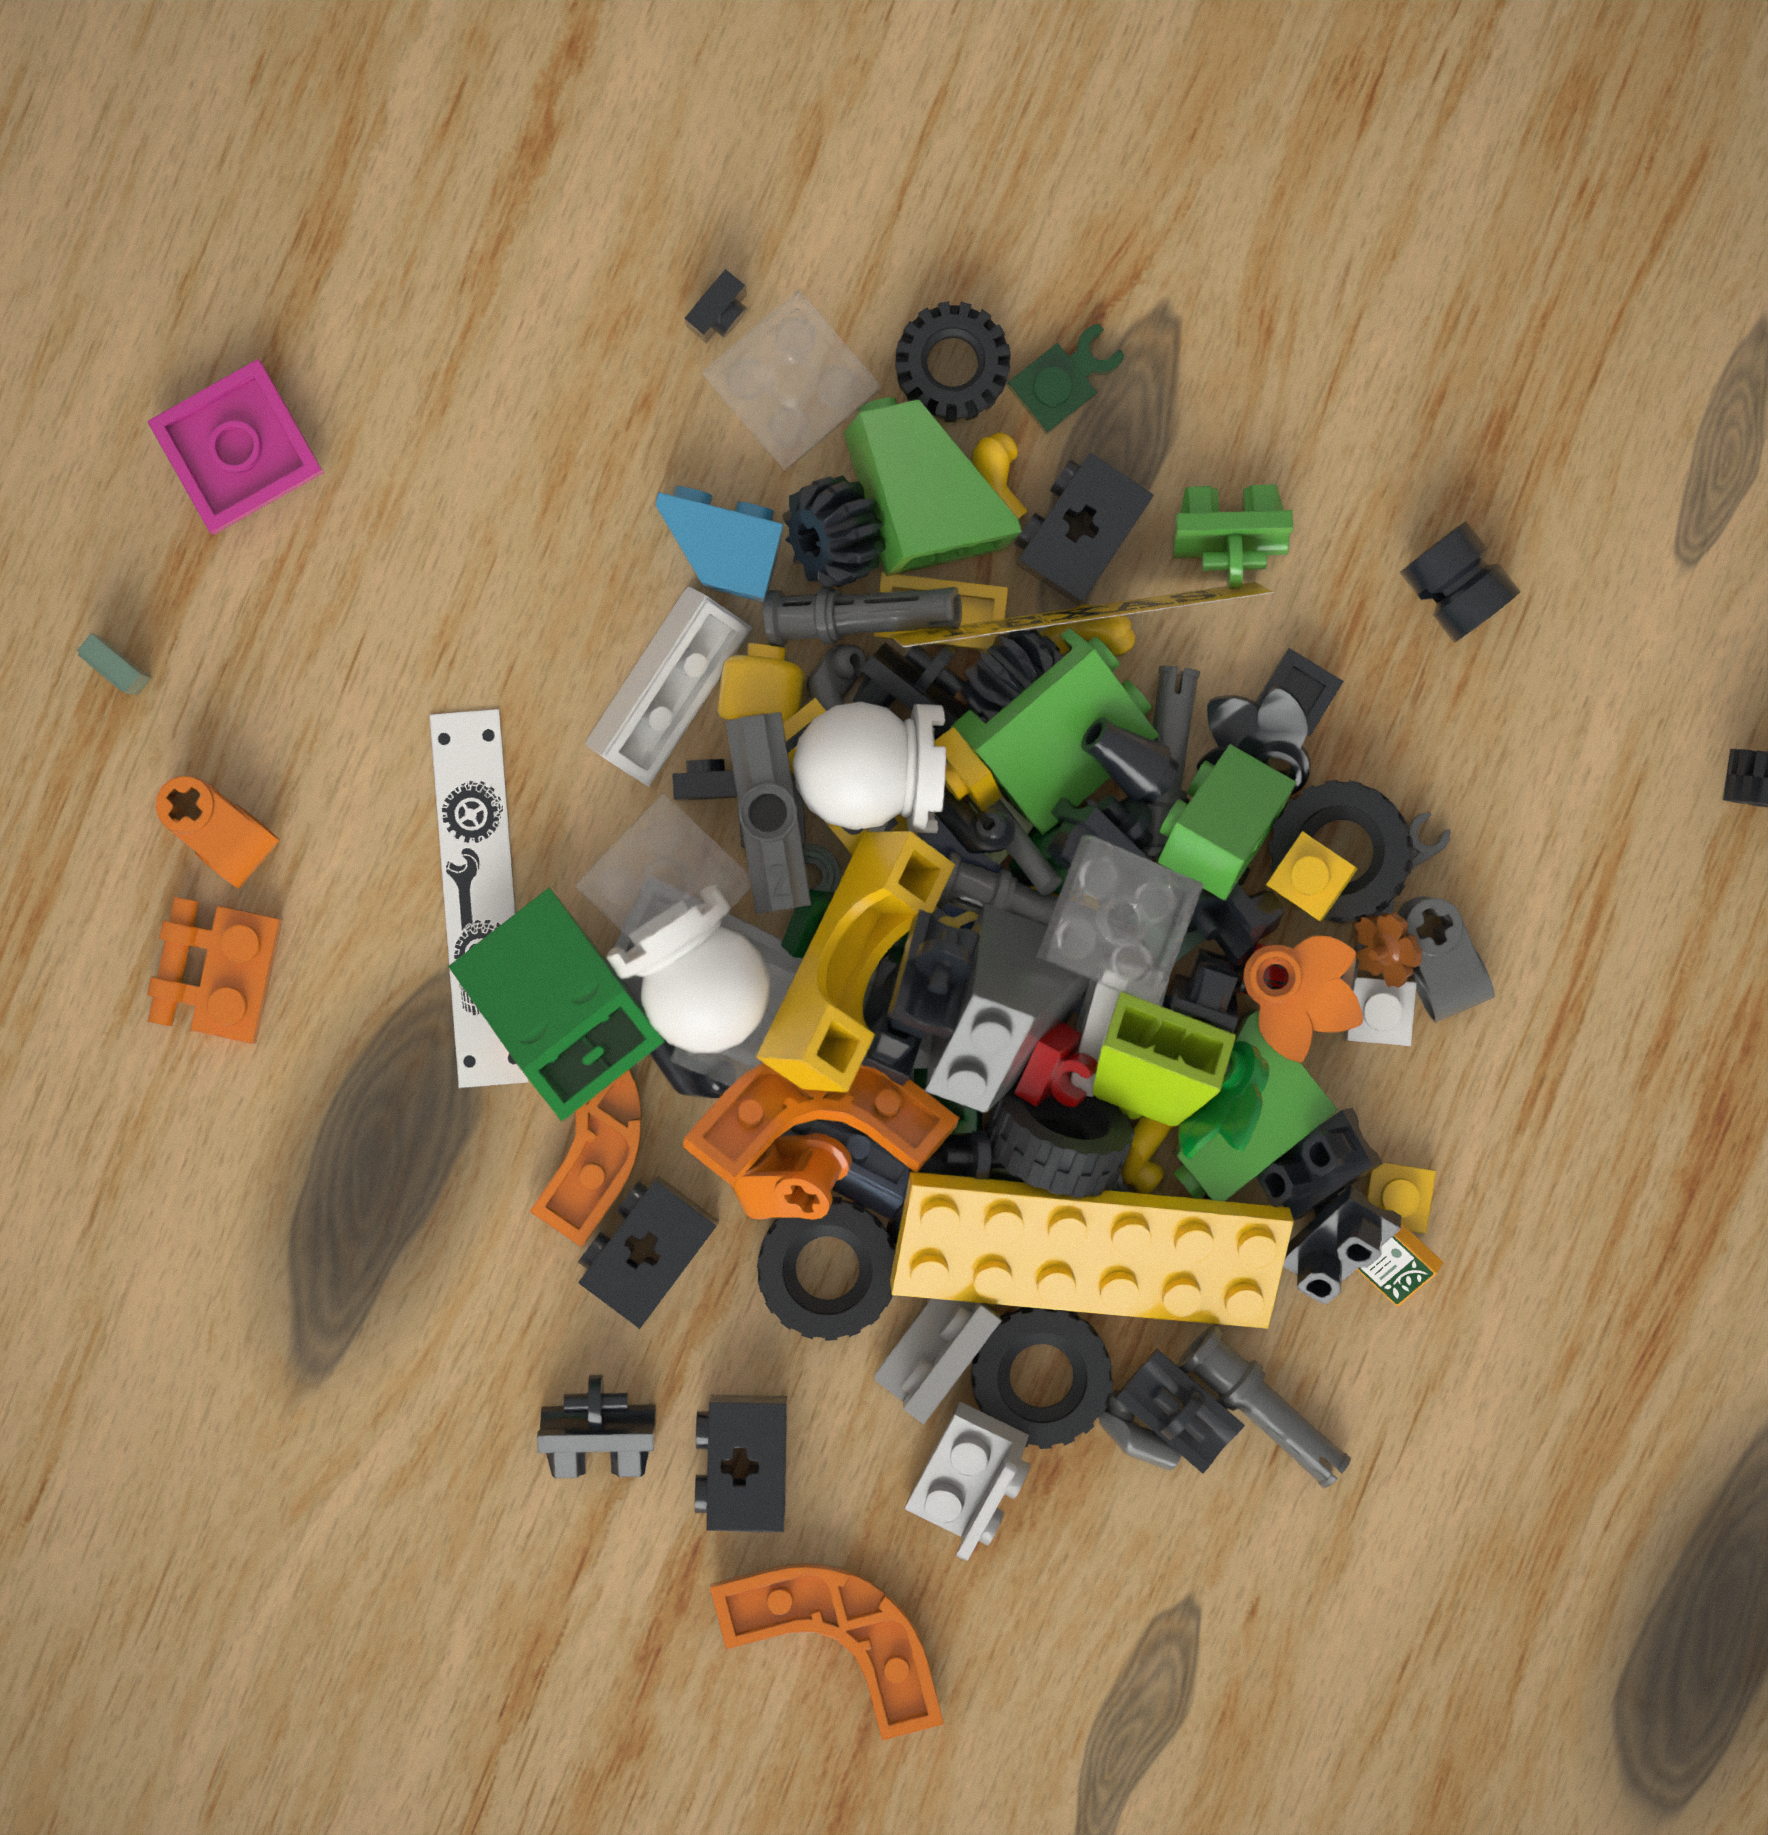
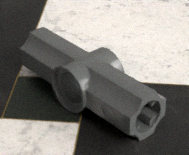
[725,712,811,914]

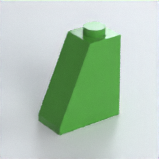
[843,397,1022,576]
[1173,1008,1338,1201]

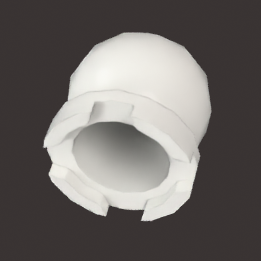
[793,702,946,833]
[607,885,770,1053]

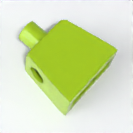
[1092,991,1236,1126]

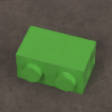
[1158,744,1297,901]

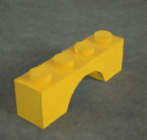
[756,831,955,1092]

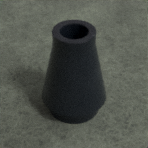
[1081,717,1179,803]

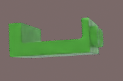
[951,628,1159,835]

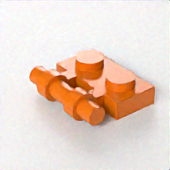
[147,896,283,1044]

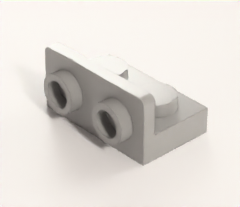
[874,1299,1001,1424]
[904,1402,1031,1561]

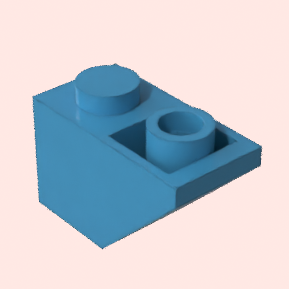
[655,486,784,603]

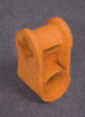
[155,776,280,889]
[731,1133,852,1220]

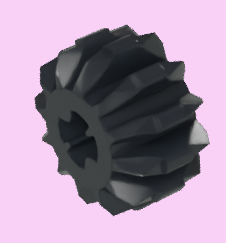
[783,475,886,588]
[960,629,1064,724]

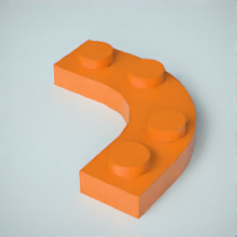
[683,1063,959,1186]
[529,1069,642,1247]
[710,1563,944,1741]

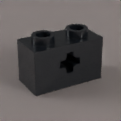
[1014,452,1154,606]
[578,1176,719,1329]
[695,1395,787,1532]

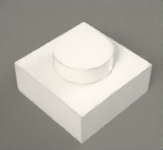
[1345,977,1416,1046]

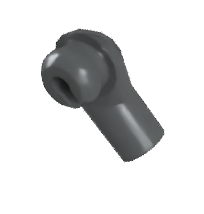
[807,644,867,711]
[1098,1390,1181,1471]

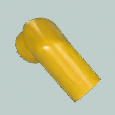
[971,432,1028,520]
[1039,604,1136,656]
[1120,1116,1175,1194]

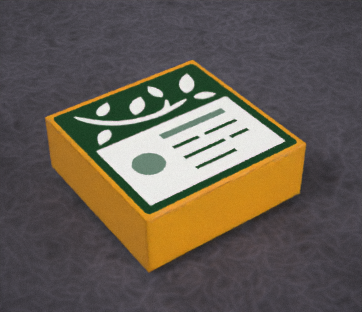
[1357,1223,1444,1307]

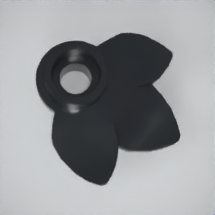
[1196,685,1311,795]

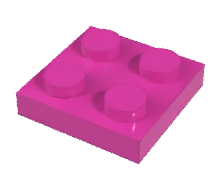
[147,359,325,535]

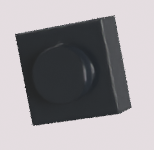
[684,269,748,344]
[1255,648,1344,737]

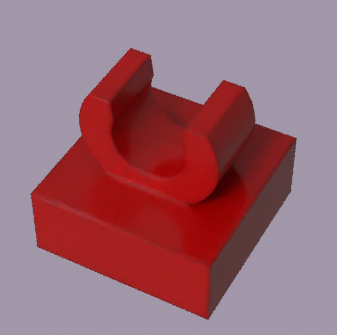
[1014,1023,1098,1107]

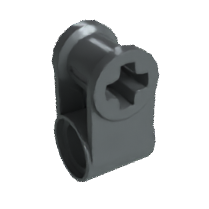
[1397,896,1495,1023]

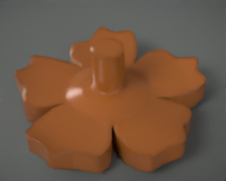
[1355,912,1422,988]

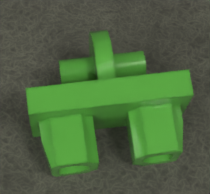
[1173,484,1293,589]

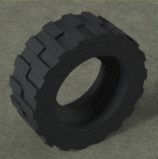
[1269,780,1414,923]
[985,1082,1135,1198]
[757,1196,895,1341]
[971,1306,1113,1449]

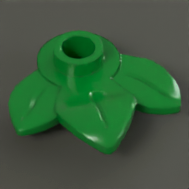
[1178,1041,1269,1159]

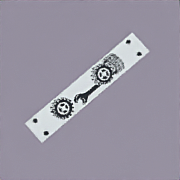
[430,709,528,1088]

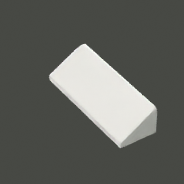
[585,587,753,787]

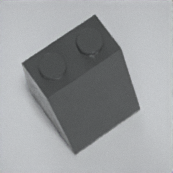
[925,903,1104,1113]

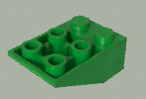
[448,887,666,1122]

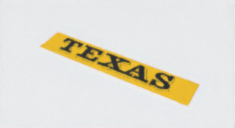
[890,582,1274,647]

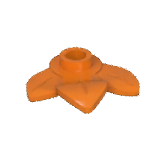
[1244,935,1363,1063]

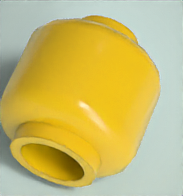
[717,643,805,723]

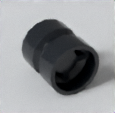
[1400,521,1521,643]

